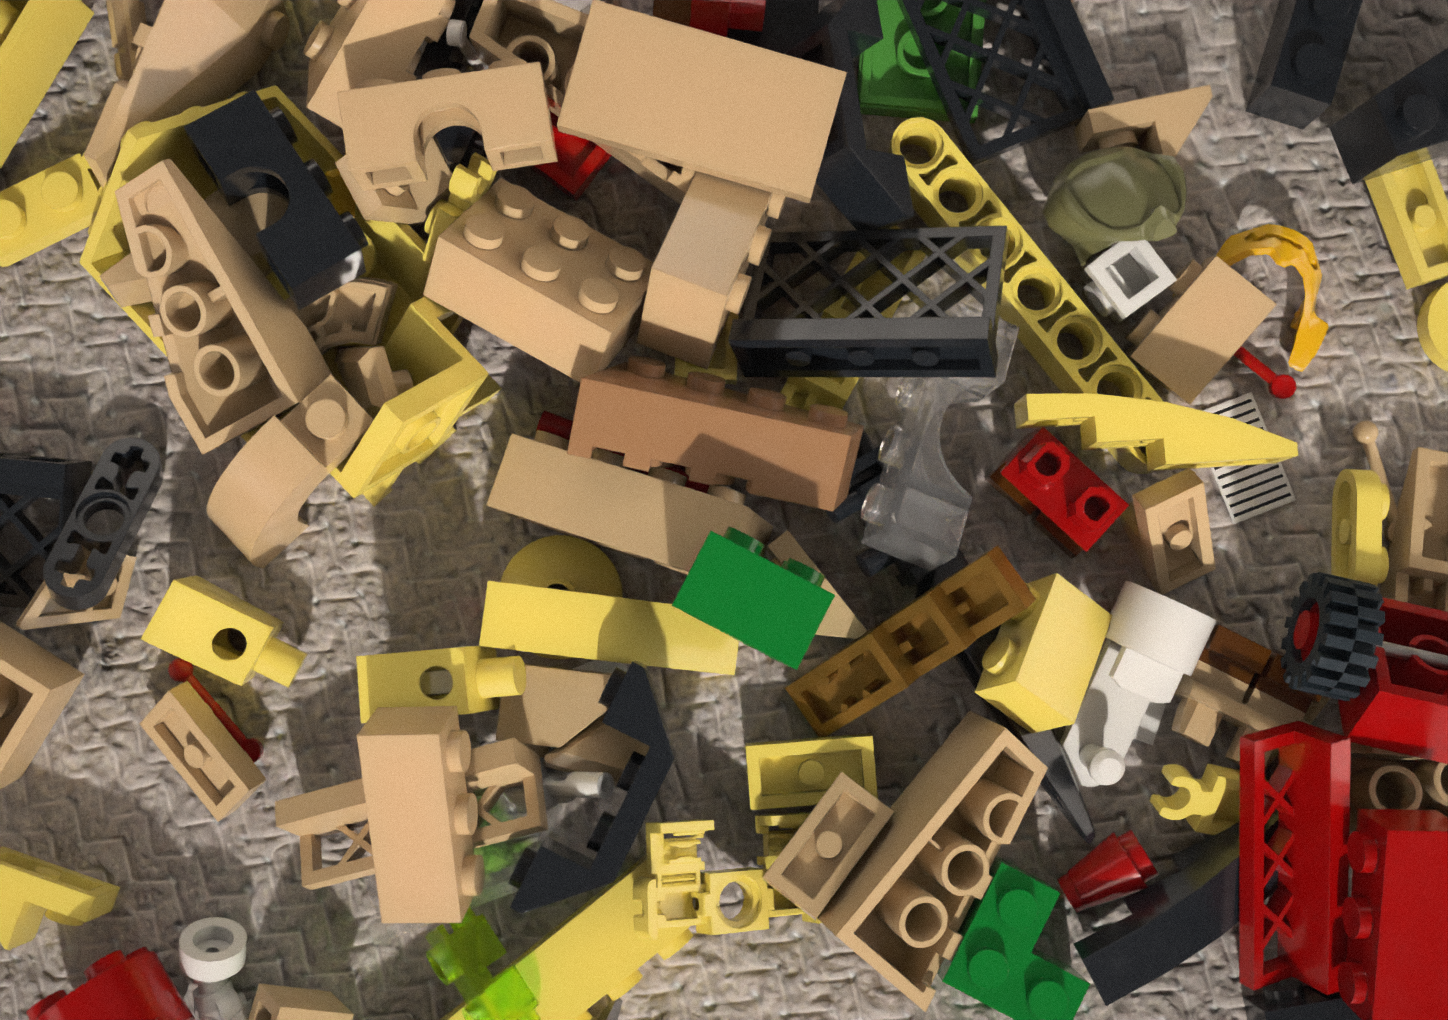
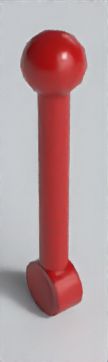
[1234,346,1296,399]
[168,658,264,763]

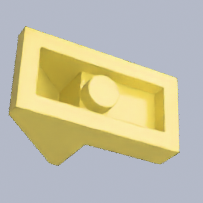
[0,846,120,950]

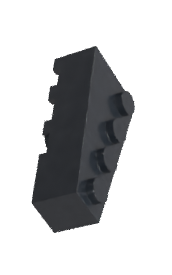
[1329,48,1448,185]

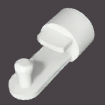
[1060,580,1217,787]

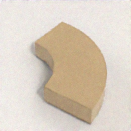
[285,277,398,355]

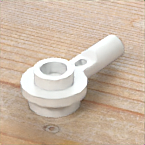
[503,757,614,813]

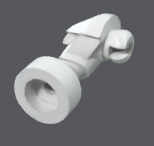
[178,917,252,1020]

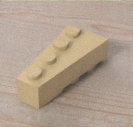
[817,711,1048,1012]

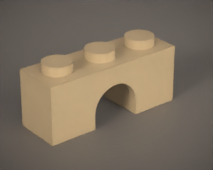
[337,58,558,191]

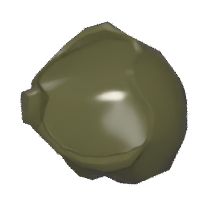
[1042,147,1187,267]

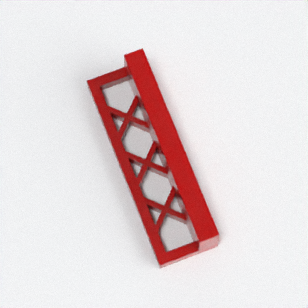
[1239,720,1351,995]

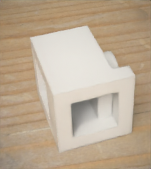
[1079,240,1177,325]

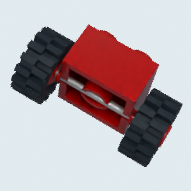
[1281,572,1448,764]

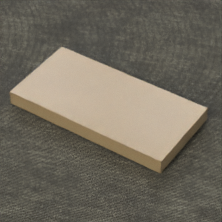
[557,0,847,203]

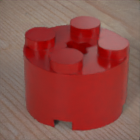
[26,946,195,1020]

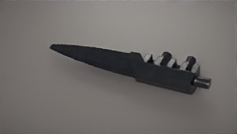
[825,423,1095,844]

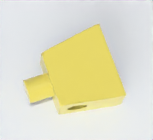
[141,575,308,688]
[356,646,526,724]

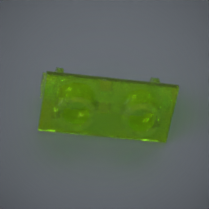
[425,906,541,1020]

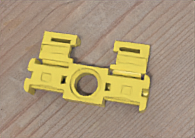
[633,812,822,941]

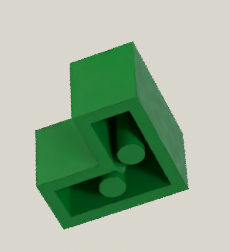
[672,526,835,670]
[937,856,1090,1020]

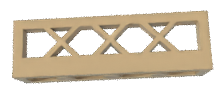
[275,738,548,890]

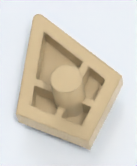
[335,346,413,419]
[16,545,136,630]
[543,712,672,788]

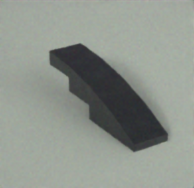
[1074,809,1278,1006]

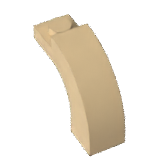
[207,374,374,568]

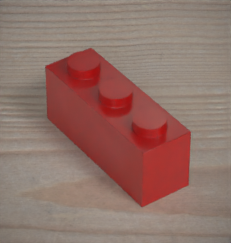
[1337,809,1448,1020]

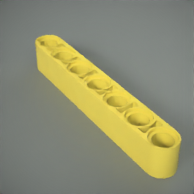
[887,117,1163,474]

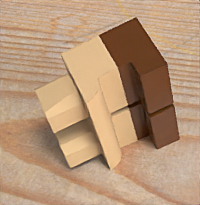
[1171,625,1322,771]

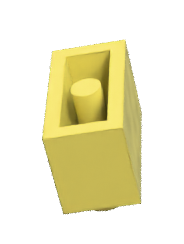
[975,573,1112,733]

